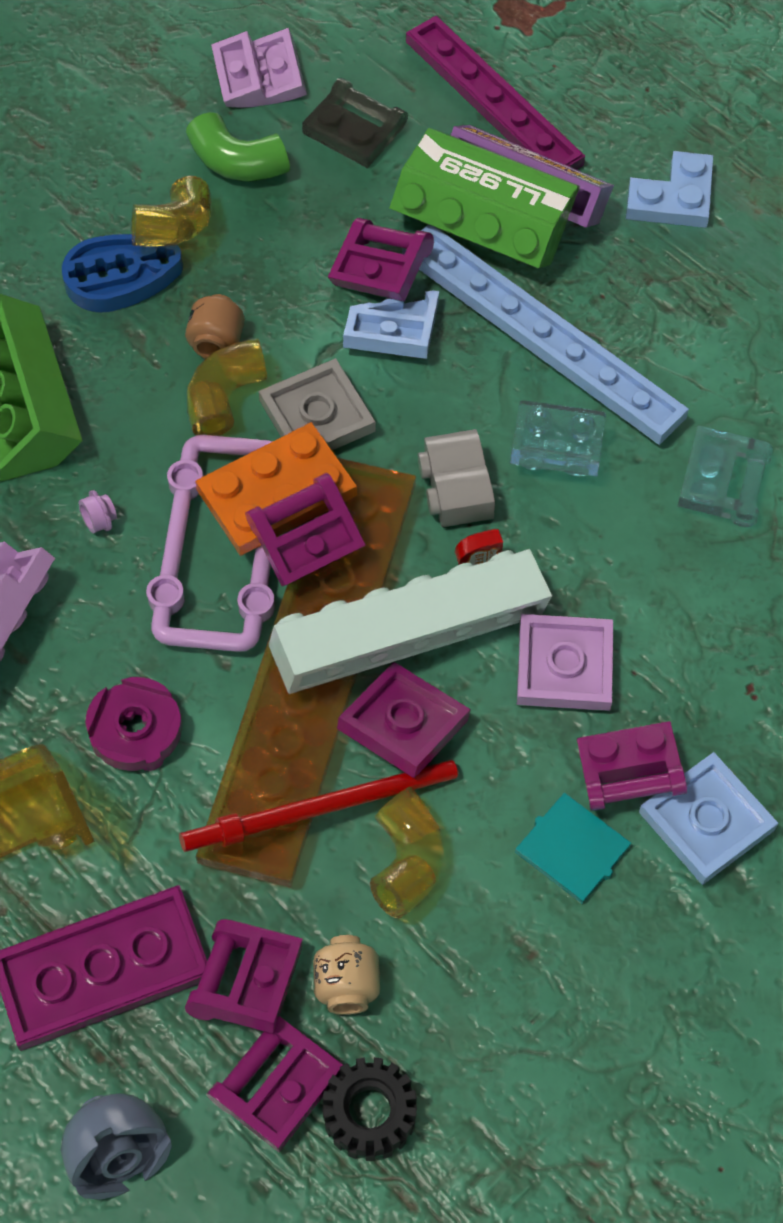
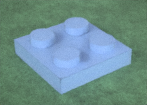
[639,752,778,885]

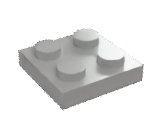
[259,358,376,450]

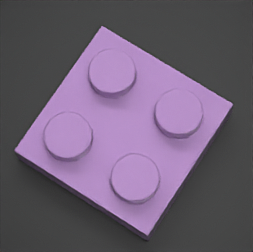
[516,614,613,711]

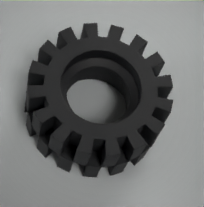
[323,1057,417,1161]

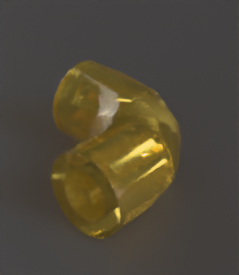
[131,176,212,247]
[187,338,267,436]
[370,787,445,919]

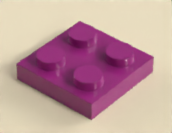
[337,662,471,778]

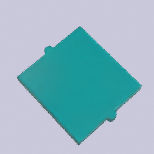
[515,793,631,904]

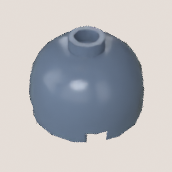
[60,1094,172,1200]

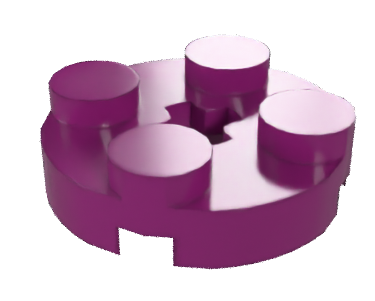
[85,677,182,771]

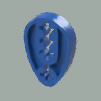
[62,234,183,312]

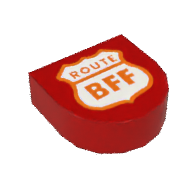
[454,529,503,566]

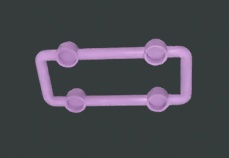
[146,435,275,652]

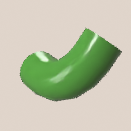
[186,112,290,182]

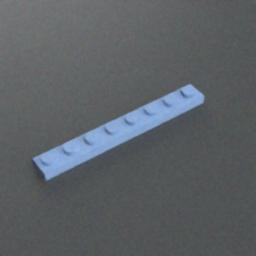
[402,224,689,445]

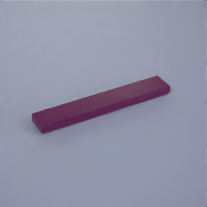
[406,15,585,170]

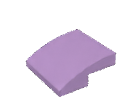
[211,28,307,108]

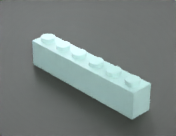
[269,549,552,694]

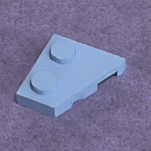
[343,290,439,359]

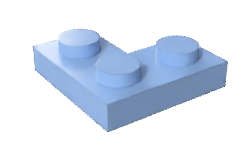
[626,151,713,228]

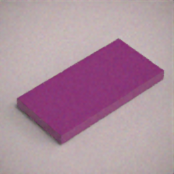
[0,885,207,1051]

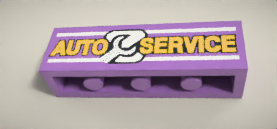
[451,125,614,228]

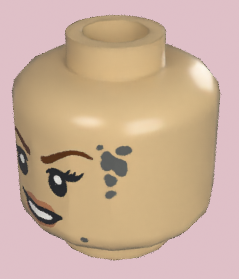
[313,935,380,1015]

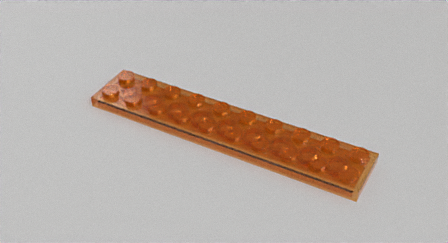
[196,458,416,888]

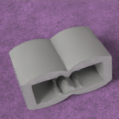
[418,429,495,527]

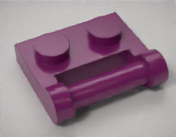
[328,218,434,302]
[245,473,365,586]
[577,721,687,811]
[185,919,303,1034]
[206,1016,343,1153]

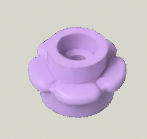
[78,490,117,533]

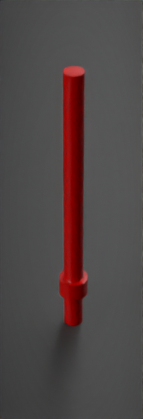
[179,760,458,852]

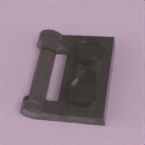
[302,78,408,168]

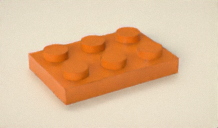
[195,422,357,556]

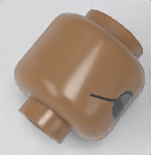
[185,294,245,360]

